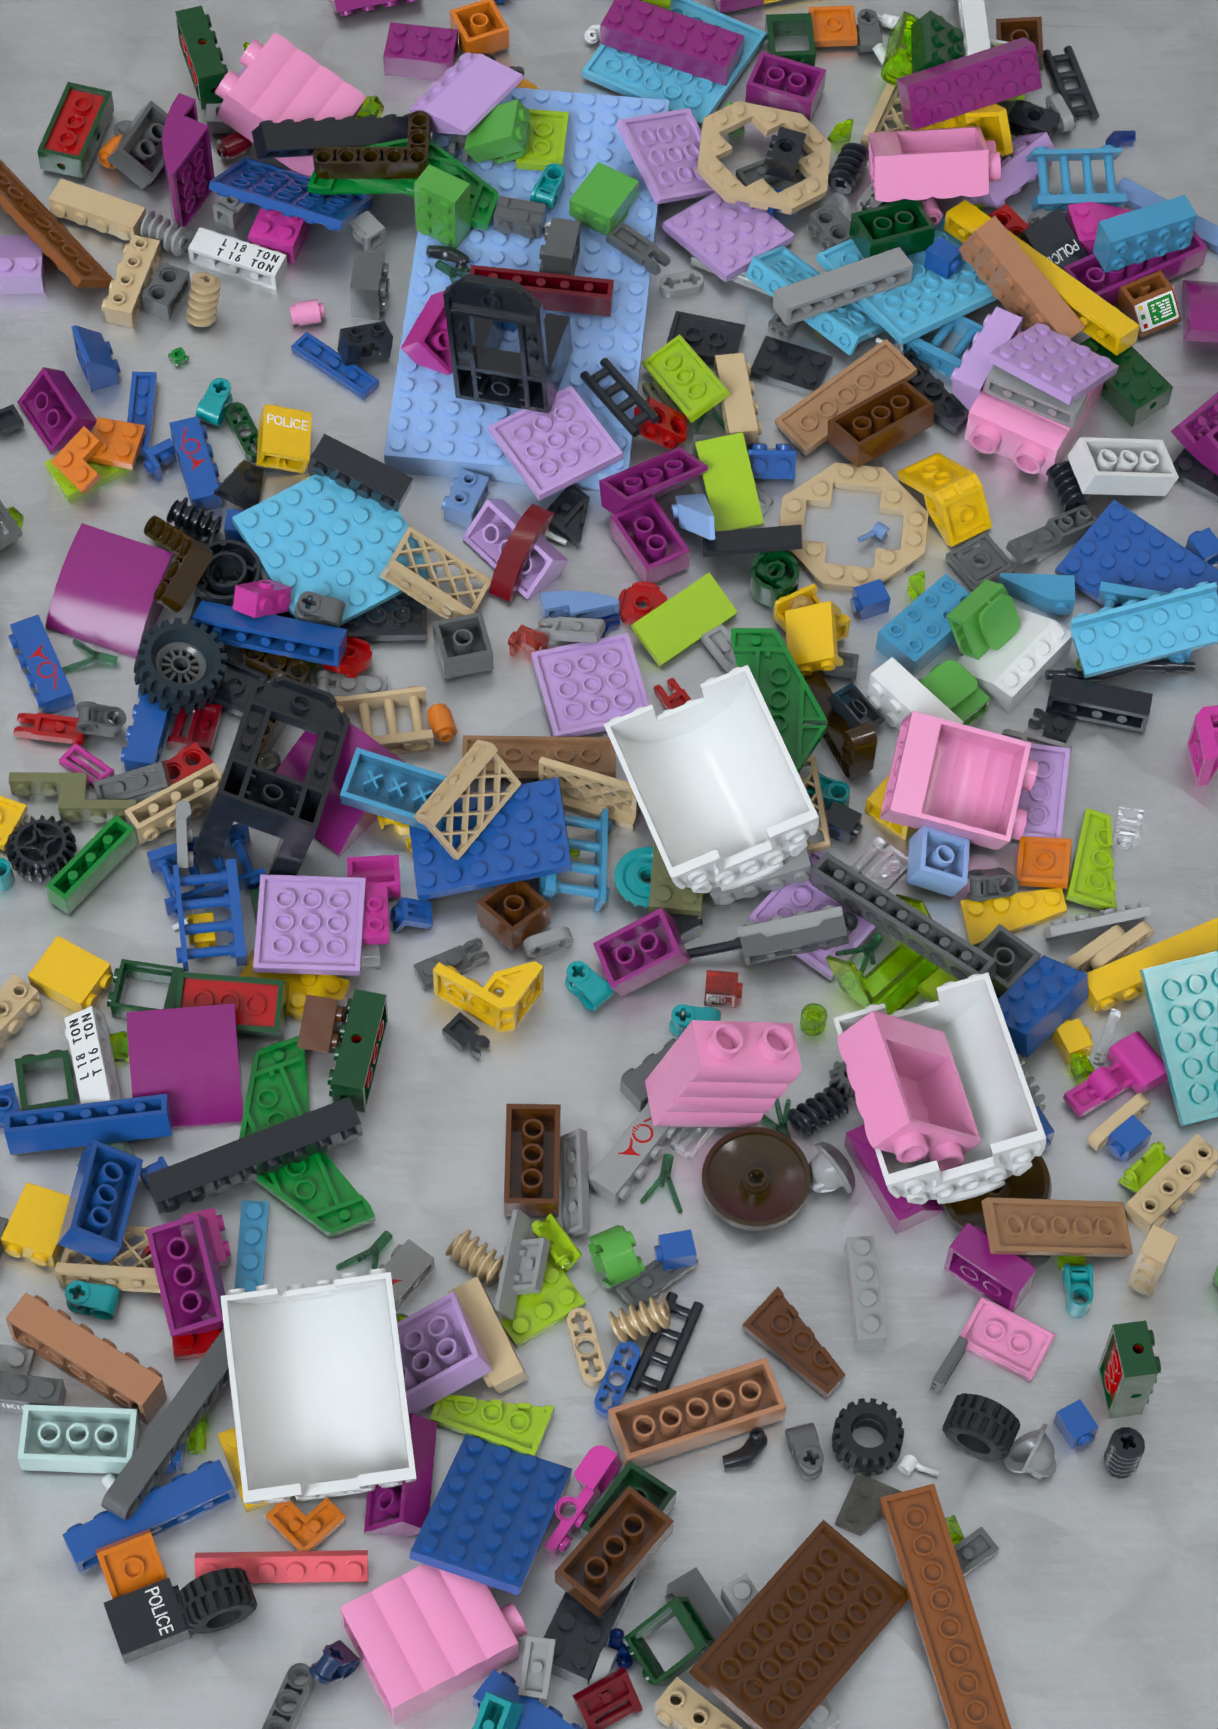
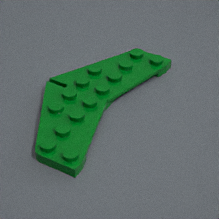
[307,138,499,231]
[731,628,828,774]
[239,1036,376,1236]

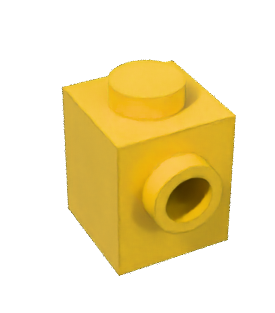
[1052,1018,1093,1065]

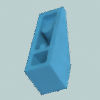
[998,573,1075,615]

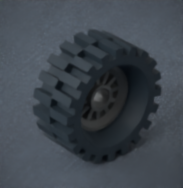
[133,618,227,714]

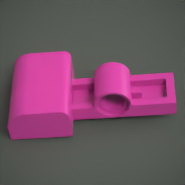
[347,855,401,945]
[1063,1031,1168,1118]
[544,1445,623,1557]

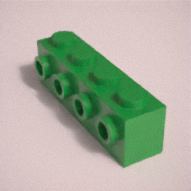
[46,815,138,915]

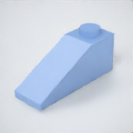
[671,493,715,540]

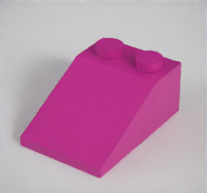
[1065,202,1132,256]

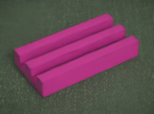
[58,743,115,789]

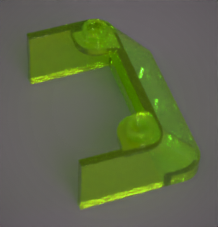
[825,894,940,1015]

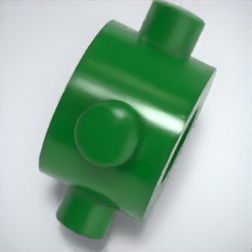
[168,347,189,366]

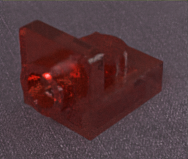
[507,624,548,657]

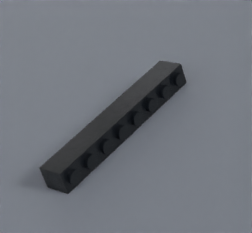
[252,113,411,159]
[145,1097,363,1214]

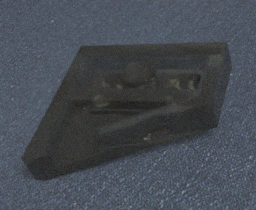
[835,1472,903,1536]

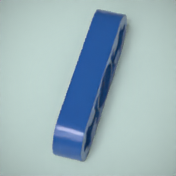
[594,1341,640,1418]

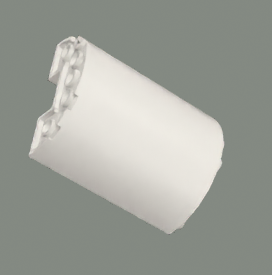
[604,665,819,893]
[833,973,1046,1204]
[220,1268,416,1504]

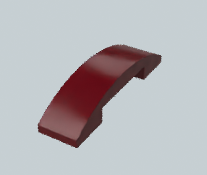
[489,504,555,603]

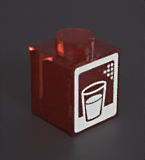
[704,970,743,1008]

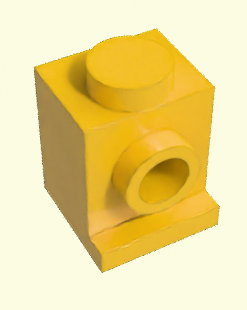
[187,912,217,948]

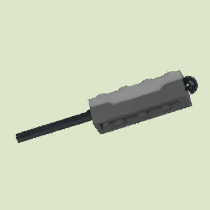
[686,905,858,965]

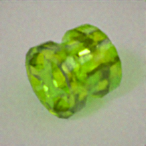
[800,1003,827,1036]

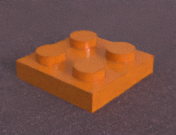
[808,5,858,47]
[87,417,146,470]
[1016,836,1072,889]
[95,1529,167,1599]

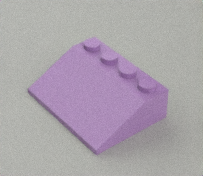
[409,52,524,135]
[0,235,46,295]
[397,1291,493,1414]

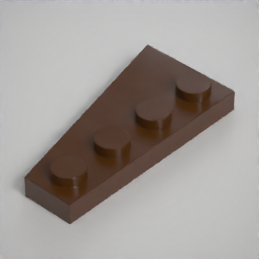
[742,1287,845,1398]

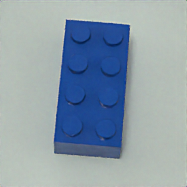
[998,955,1088,1058]
[57,1140,143,1264]

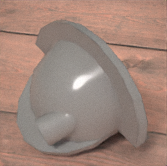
[809,1142,855,1194]
[1004,1424,1056,1479]

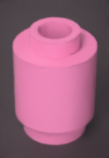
[918,197,942,226]
[290,299,326,326]

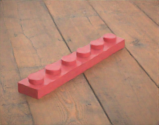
[194,1550,369,1583]

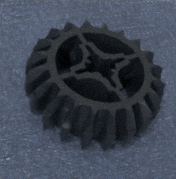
[6,814,77,883]

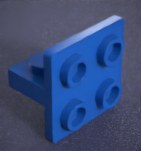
[747,443,797,479]

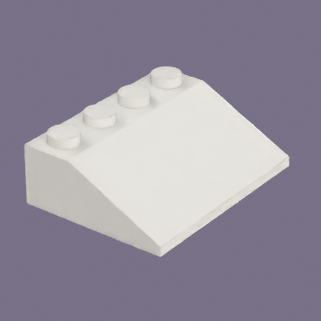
[957,607,1073,713]

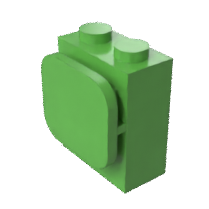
[464,99,531,164]
[569,162,639,235]
[946,579,1020,660]
[918,660,991,726]

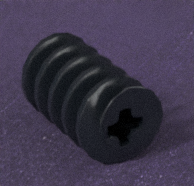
[828,143,869,194]
[1046,461,1091,512]
[166,497,222,544]
[787,1087,849,1138]
[1104,1427,1145,1479]

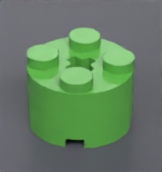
[587,1225,645,1289]

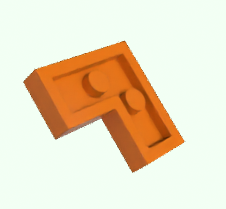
[51,426,103,495]
[265,1497,347,1551]

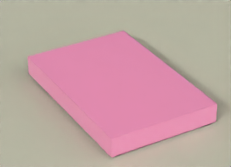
[960,1296,1056,1383]

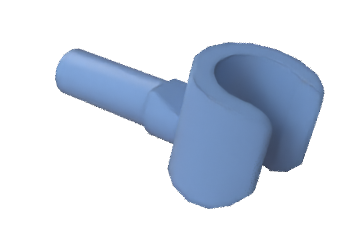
[857,522,890,543]

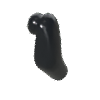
[426,245,470,272]
[722,1428,768,1470]

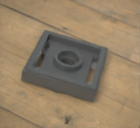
[945,532,1015,591]

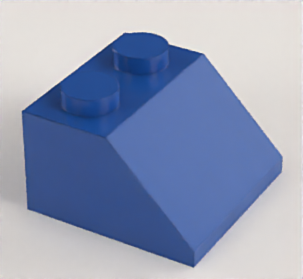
[71,325,121,392]

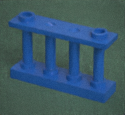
[147,823,266,915]
[169,858,247,972]

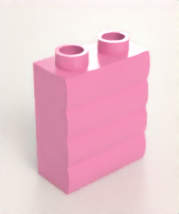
[215,33,366,177]
[868,126,1001,202]
[964,331,1104,476]
[880,711,1038,850]
[838,1010,982,1172]
[645,1020,802,1128]
[340,1564,527,1724]

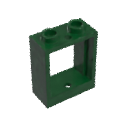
[765,13,816,66]
[107,959,185,1020]
[15,1050,77,1111]
[624,1596,715,1686]

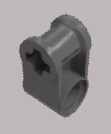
[856,9,883,53]
[294,591,346,628]
[75,701,127,738]
[967,867,1019,901]
[785,1422,824,1481]

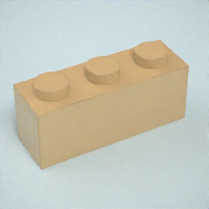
[1128,1224,1178,1296]

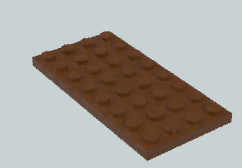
[689,1520,909,1729]

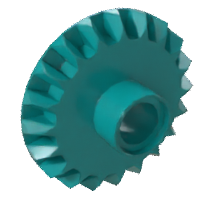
[614,847,654,909]

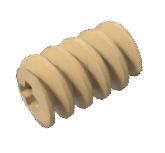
[186,272,221,327]
[445,1229,504,1288]
[609,1293,671,1343]

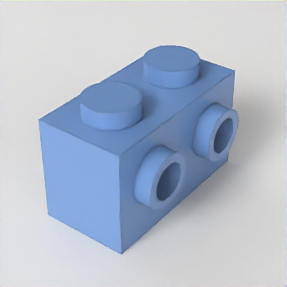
[441,469,490,528]

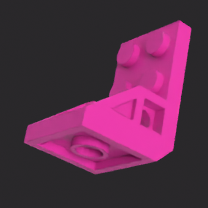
[1187,705,1218,786]

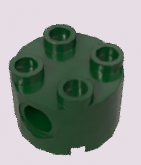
[749,551,800,609]

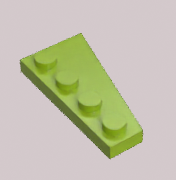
[1065,808,1117,911]
[429,1395,555,1457]

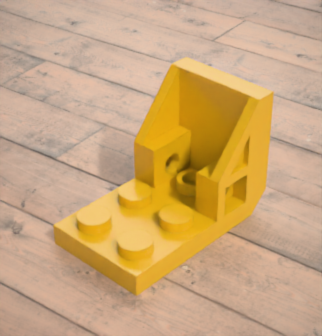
[913,104,1014,156]
[897,452,992,547]
[433,961,544,1033]

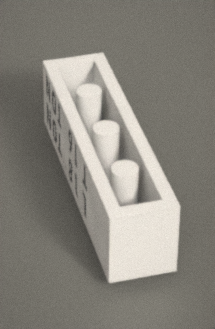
[188,227,288,291]
[64,1006,122,1104]

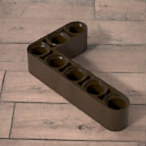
[313,111,431,179]
[144,515,213,613]
[242,648,311,767]
[803,671,877,779]

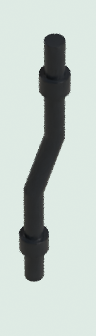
[1045,659,1195,681]

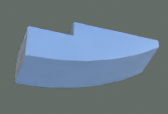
[540,591,619,620]

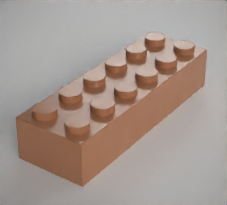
[958,216,1086,341]
[5,1293,167,1425]
[607,1357,786,1467]

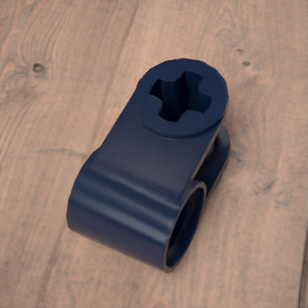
[309,1640,361,1685]

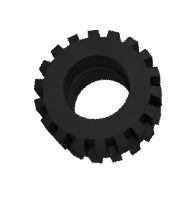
[942,1393,1021,1460]
[832,1398,904,1477]
[177,1568,257,1633]

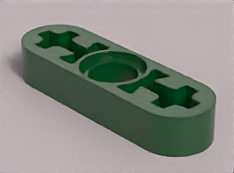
[225,402,258,463]

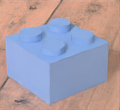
[906,825,970,897]

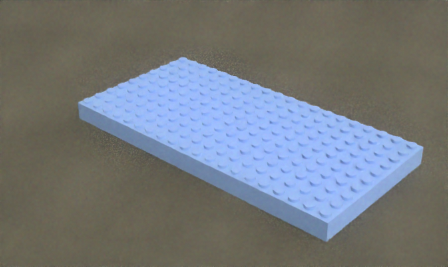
[384,87,669,491]

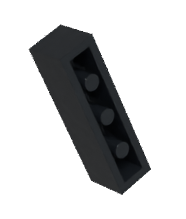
[309,434,413,512]
[1045,674,1153,733]

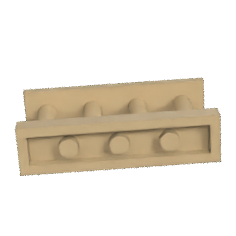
[334,686,434,756]

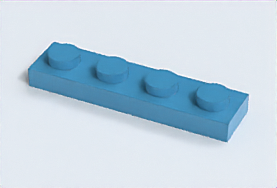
[234,1200,270,1292]

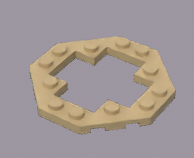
[696,101,831,215]
[779,463,929,592]

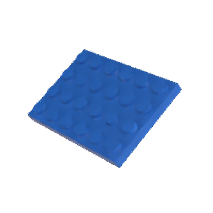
[209,157,374,231]
[1055,500,1218,608]
[409,777,573,901]
[409,1434,572,1596]

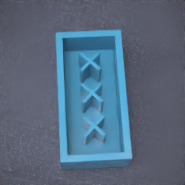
[1093,195,1197,273]
[876,574,970,676]
[340,748,447,832]

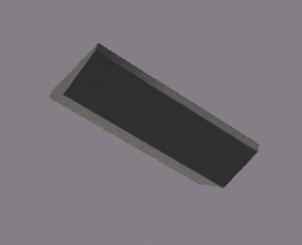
[703,525,803,557]

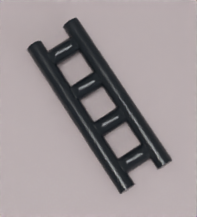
[1043,46,1099,123]
[580,358,660,437]
[627,1292,704,1394]

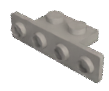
[494,1209,550,1320]

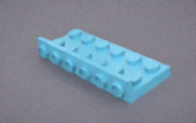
[745,246,885,355]
[1069,581,1218,678]

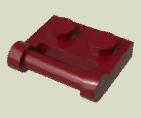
[166,703,223,753]
[572,1667,643,1729]

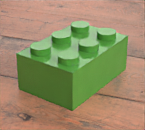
[414,165,471,249]

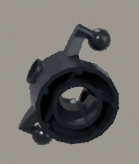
[187,538,263,623]

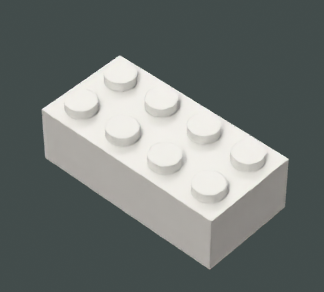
[1067,437,1179,496]
[867,657,963,730]

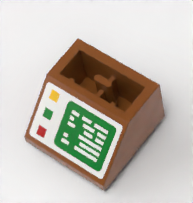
[1116,270,1181,338]

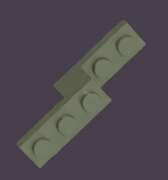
[8,772,137,823]

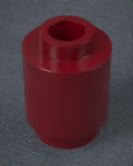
[216,131,252,161]

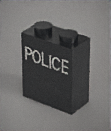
[1016,208,1088,269]
[103,1578,191,1664]

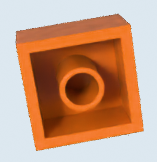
[450,0,509,54]

